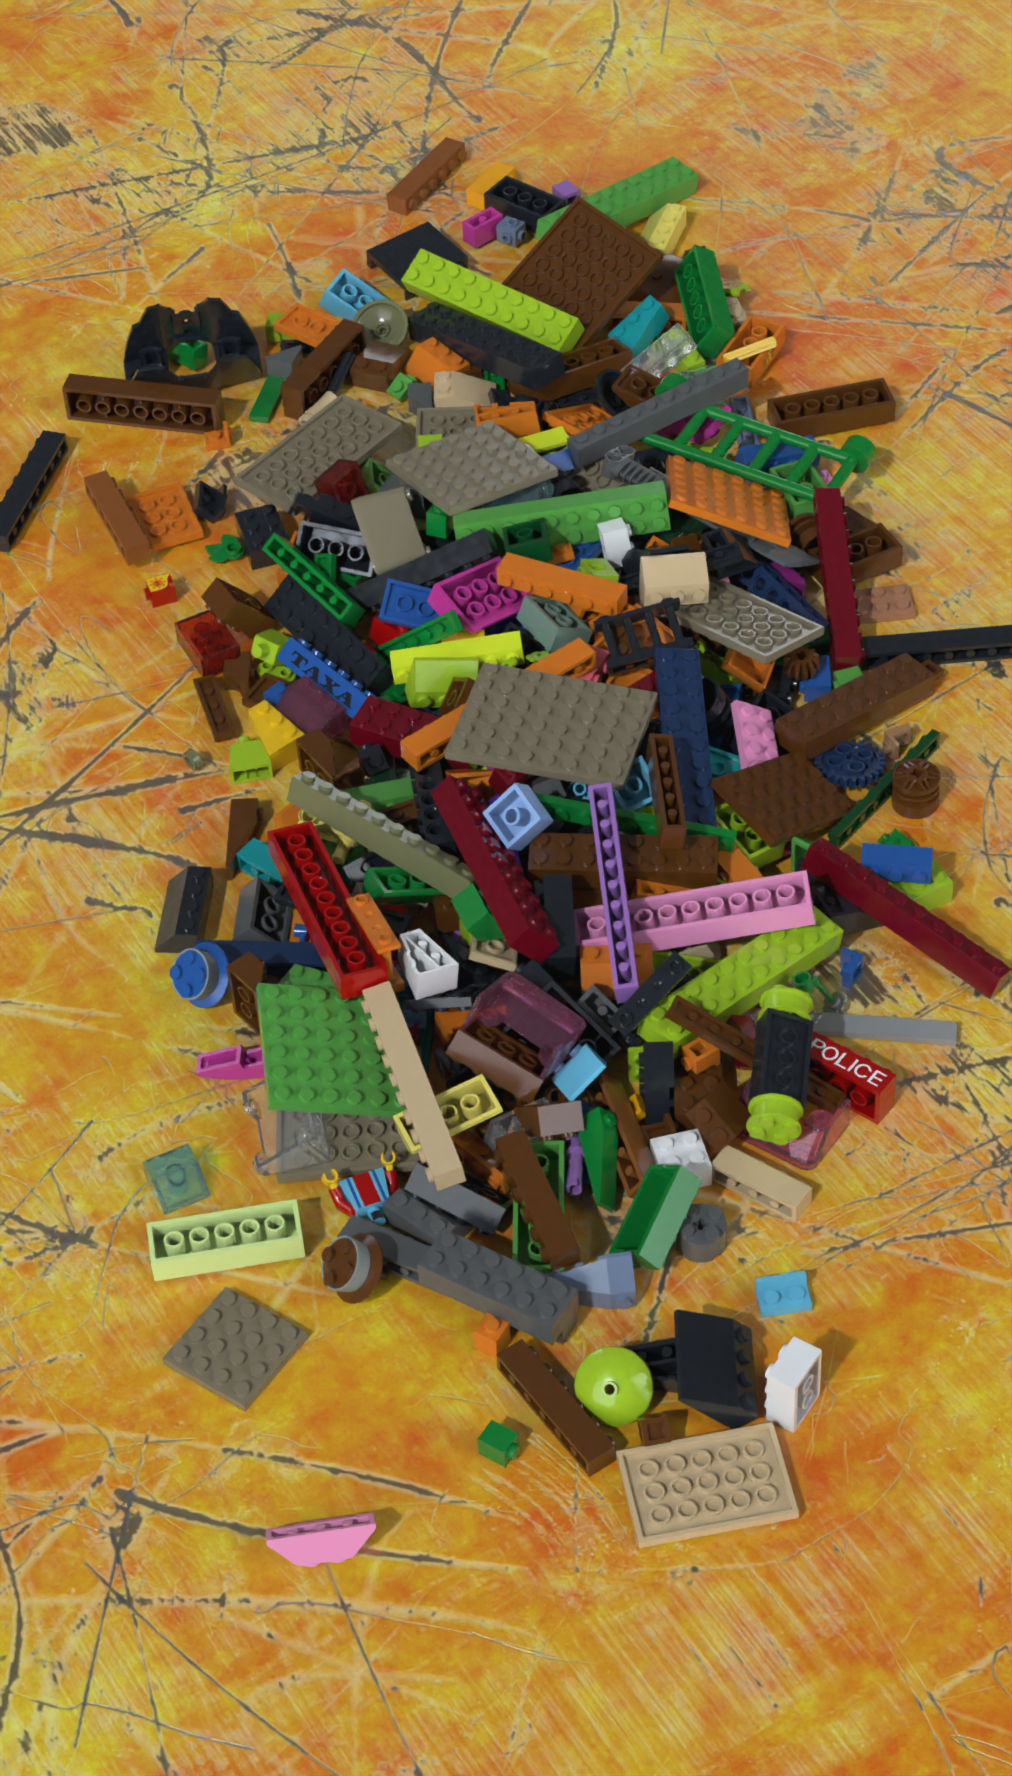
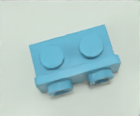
[755,1271,812,1319]

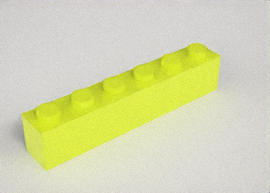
[390,630,525,685]

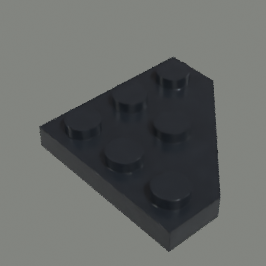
[402,983,495,1013]

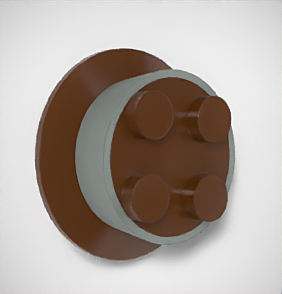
[321,1233,389,1304]

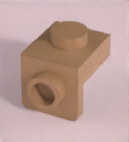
[882,723,912,760]

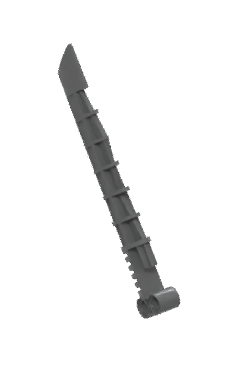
[601,445,820,567]

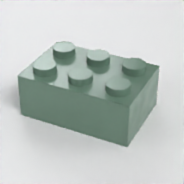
[516,595,593,653]

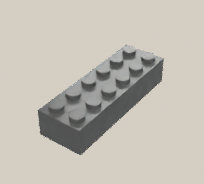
[417,1229,579,1345]

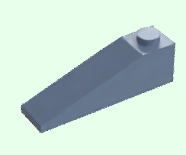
[545,1251,636,1309]

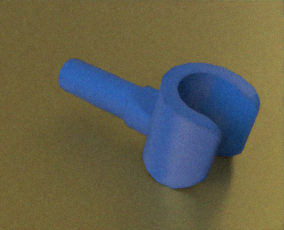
[294,924,309,942]

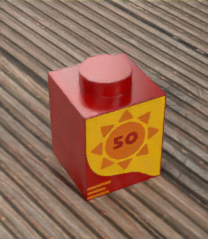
[143,573,177,608]

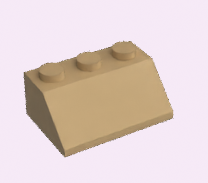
[639,552,709,607]

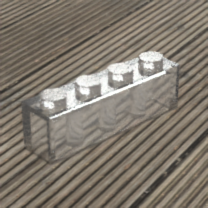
[620,323,697,378]

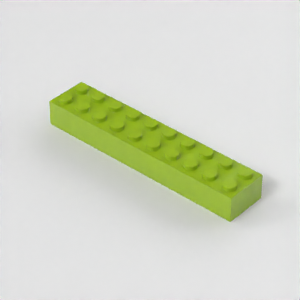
[401,249,585,354]
[636,905,844,1060]

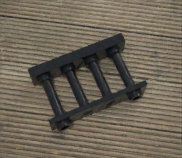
[593,597,694,677]
[608,951,694,1050]

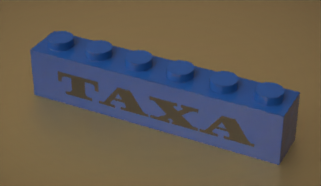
[276,637,377,719]

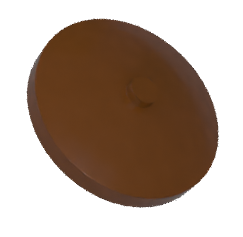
[627,253,683,303]

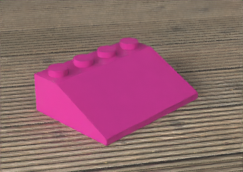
[427,556,533,634]

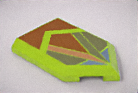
[722,278,750,297]

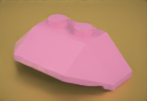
[266,1512,376,1567]

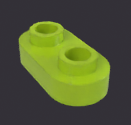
[257,661,297,684]

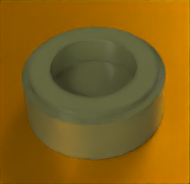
[183,748,203,771]

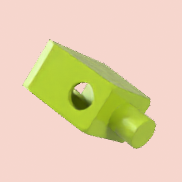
[251,629,290,666]
[229,736,273,785]

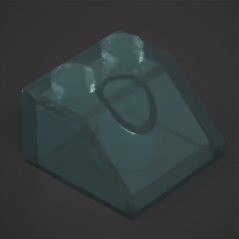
[143,1143,210,1215]

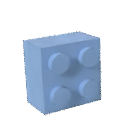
[483,783,554,851]

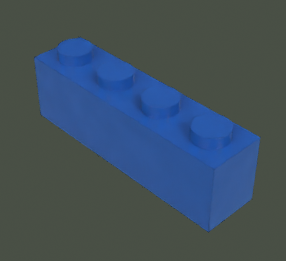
[735,435,821,473]

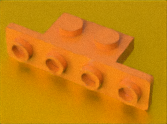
[451,1131,509,1193]

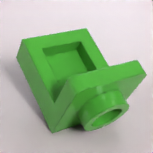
[386,372,417,403]

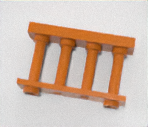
[346,893,405,993]

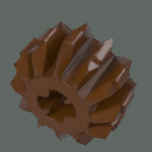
[783,646,820,681]

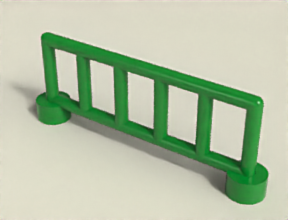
[637,373,876,502]

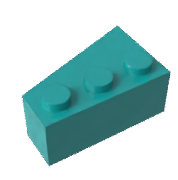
[607,295,670,367]

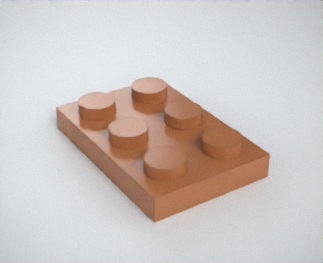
[854,584,915,625]

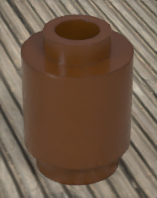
[534,1085,566,1104]

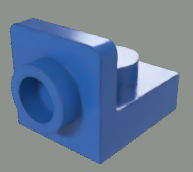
[840,947,864,990]

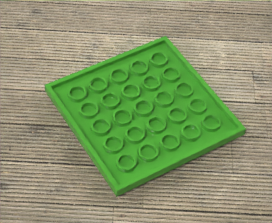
[256,983,406,1117]

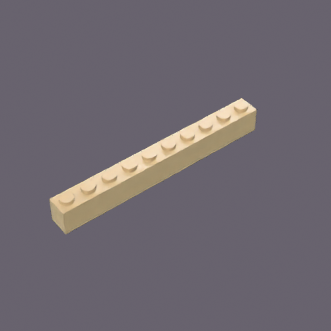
[360,981,466,1191]

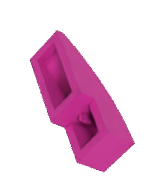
[196,1045,264,1080]

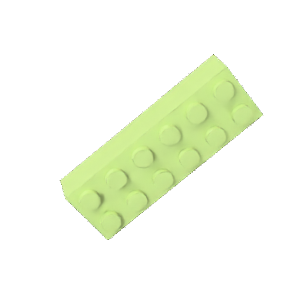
[146,1199,306,1281]

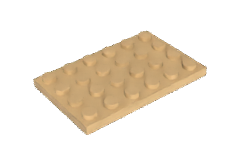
[616,1422,799,1548]

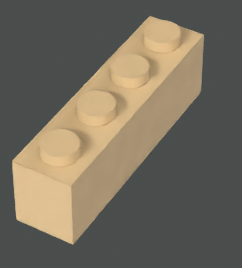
[711,1145,812,1223]

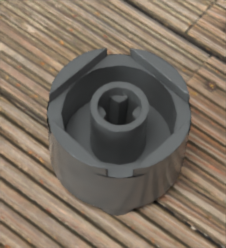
[676,1203,727,1263]

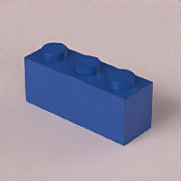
[861,843,933,884]

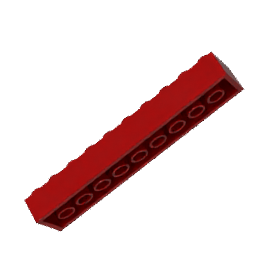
[267,821,388,1000]

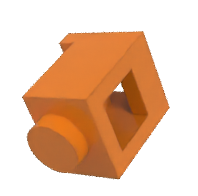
[681,1037,720,1075]

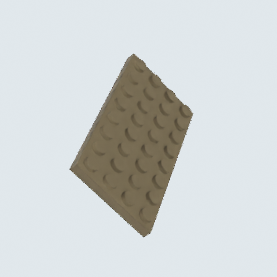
[234,394,403,516]
[635,574,824,665]

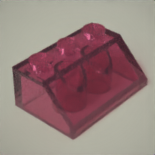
[275,675,348,738]

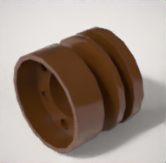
[789,513,818,568]
[891,759,941,819]

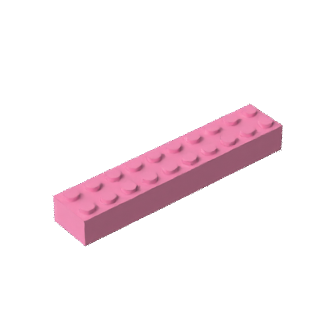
[574,870,815,963]

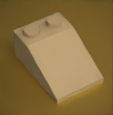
[434,371,496,408]

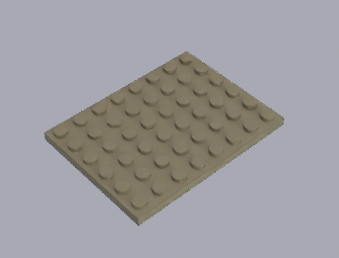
[444,662,658,791]

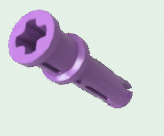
[565,1131,585,1195]

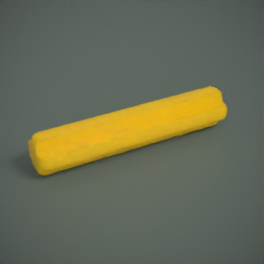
[722,336,777,363]

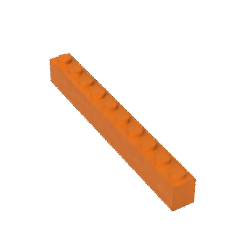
[400,638,596,772]

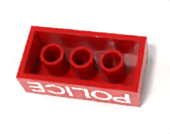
[809,1031,896,1125]

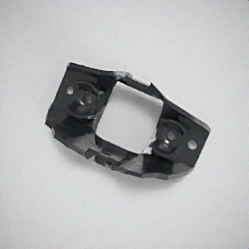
[123,297,263,390]

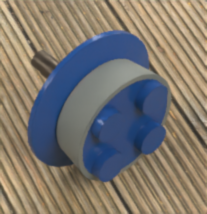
[169,942,229,1008]

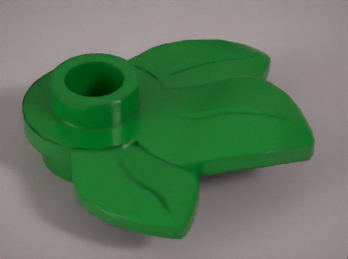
[205,534,244,563]

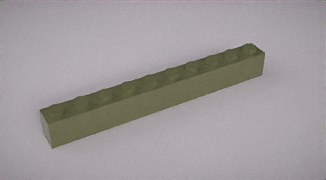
[287,771,479,899]

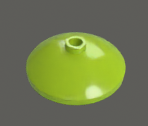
[574,1346,654,1427]

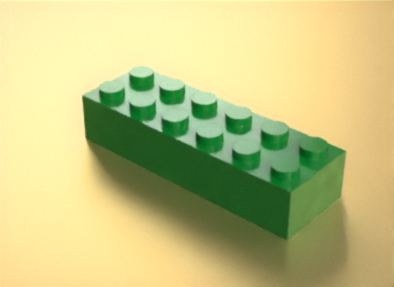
[674,245,735,359]

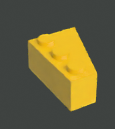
[247,700,305,773]

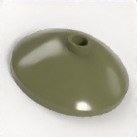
[353,299,409,347]

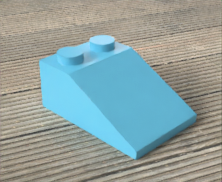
[318,268,391,321]

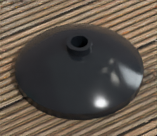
[595,369,630,417]

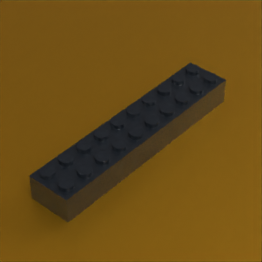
[408,302,566,391]

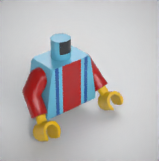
[321,1151,399,1226]

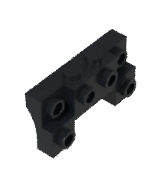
[287,492,361,532]

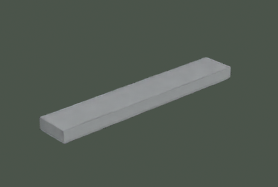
[813,1012,957,1046]

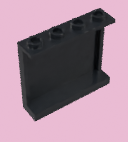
[366,222,468,301]

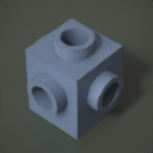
[496,216,527,248]

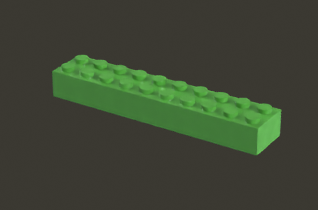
[535,157,699,241]
[453,480,671,557]

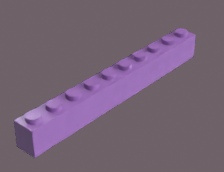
[588,782,639,1004]

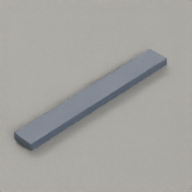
[729,395,769,489]

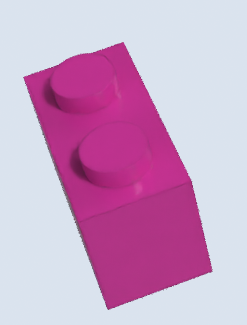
[462,207,503,249]

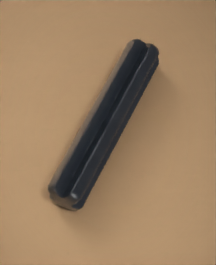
[326,352,356,396]

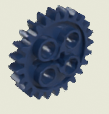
[813,739,886,790]

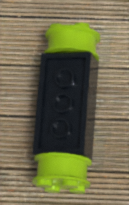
[746,984,814,1145]

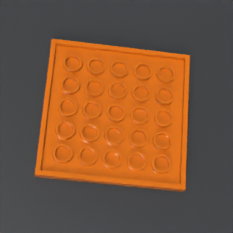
[666,455,791,548]

